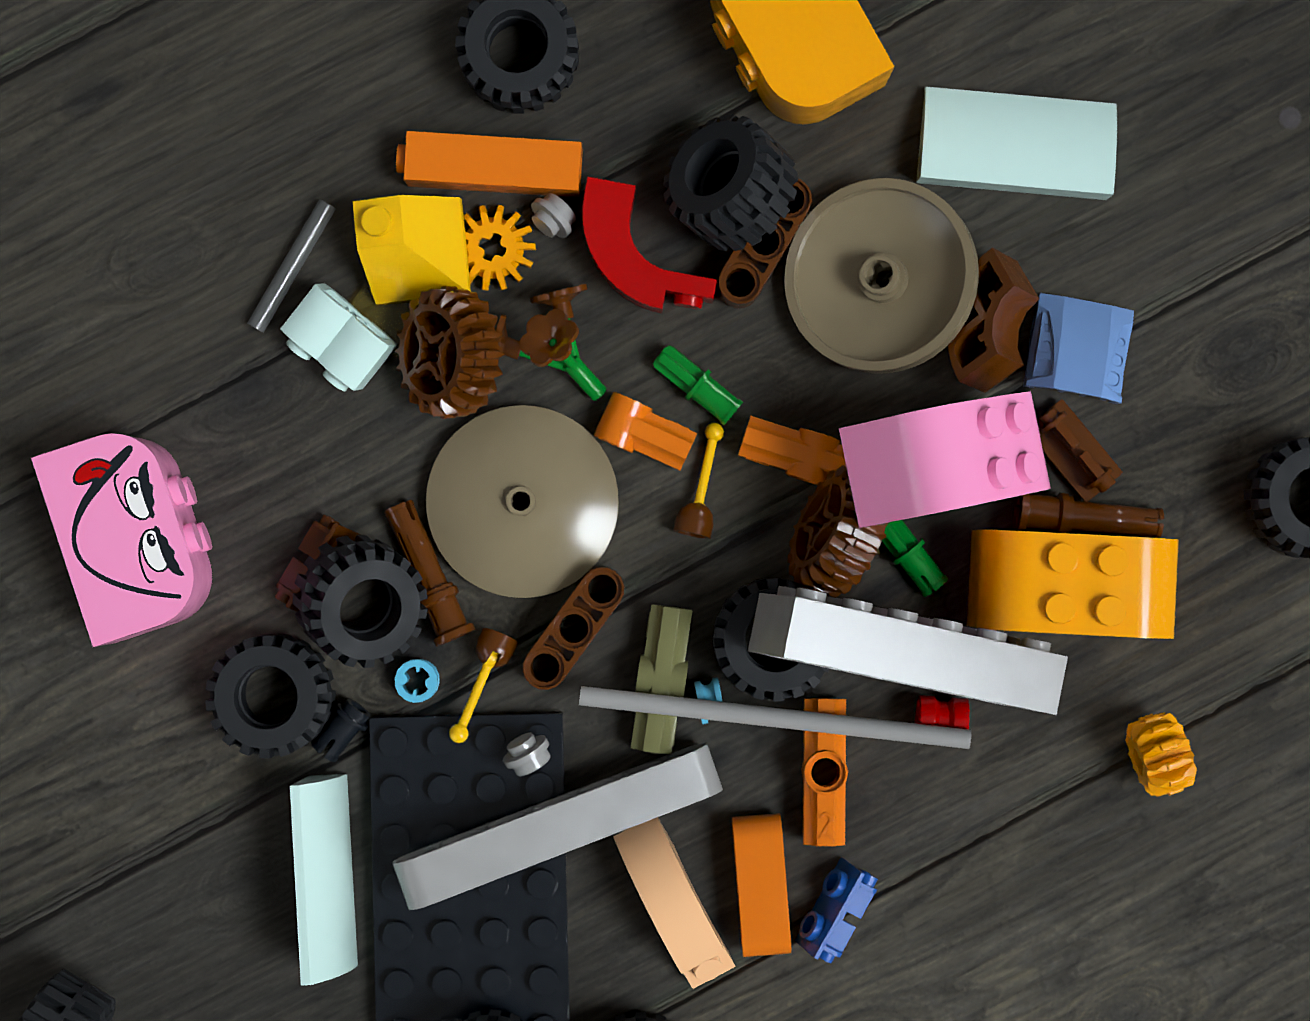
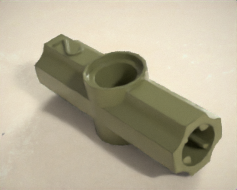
[631,604,692,754]

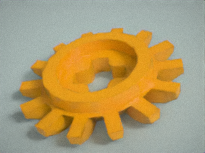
[464,205,536,291]

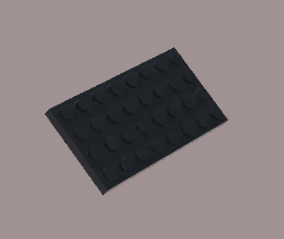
[369,712,570,1021]

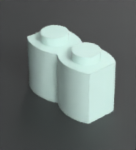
[280,283,397,391]

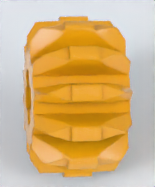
[1125,713,1197,797]

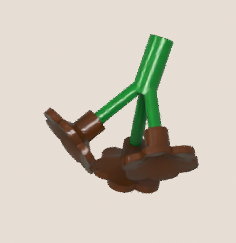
[496,284,607,401]

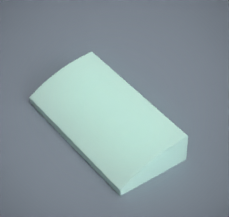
[916,87,1117,200]
[290,774,358,985]

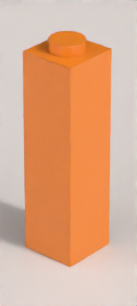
[396,131,583,198]

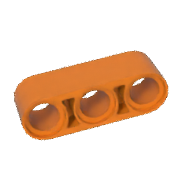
[732,813,791,957]

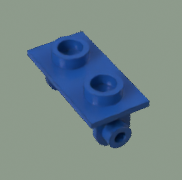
[795,857,878,963]

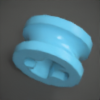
[395,659,440,703]
[694,677,723,724]

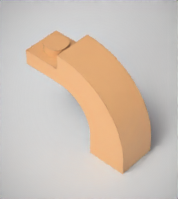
[613,817,736,989]

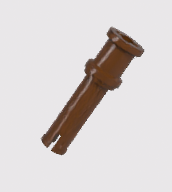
[1013,492,1164,538]
[384,500,476,647]

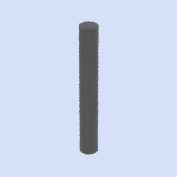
[247,199,336,333]

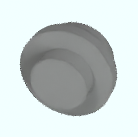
[531,193,576,238]
[503,732,551,776]

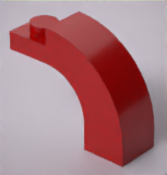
[583,177,717,314]

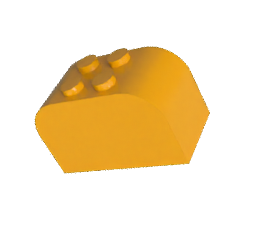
[710,0,894,124]
[967,530,1179,639]

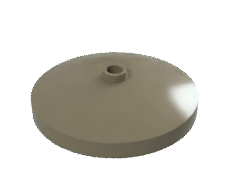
[784,178,979,373]
[426,405,619,598]

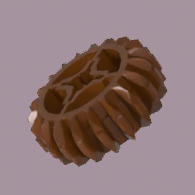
[394,286,505,419]
[788,465,889,598]

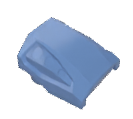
[1023,293,1134,404]

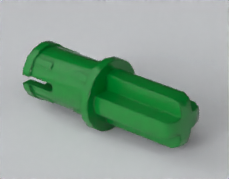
[653,345,743,425]
[882,520,948,597]

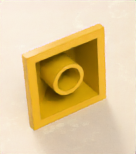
[353,195,471,306]

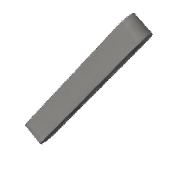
[392,743,723,910]

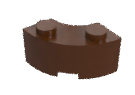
[948,248,1039,393]

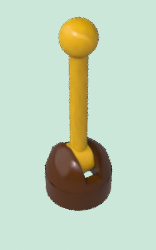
[673,423,724,539]
[449,628,518,743]

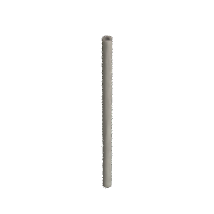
[579,686,971,749]

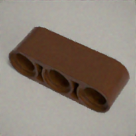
[718,179,812,309]
[523,567,625,690]

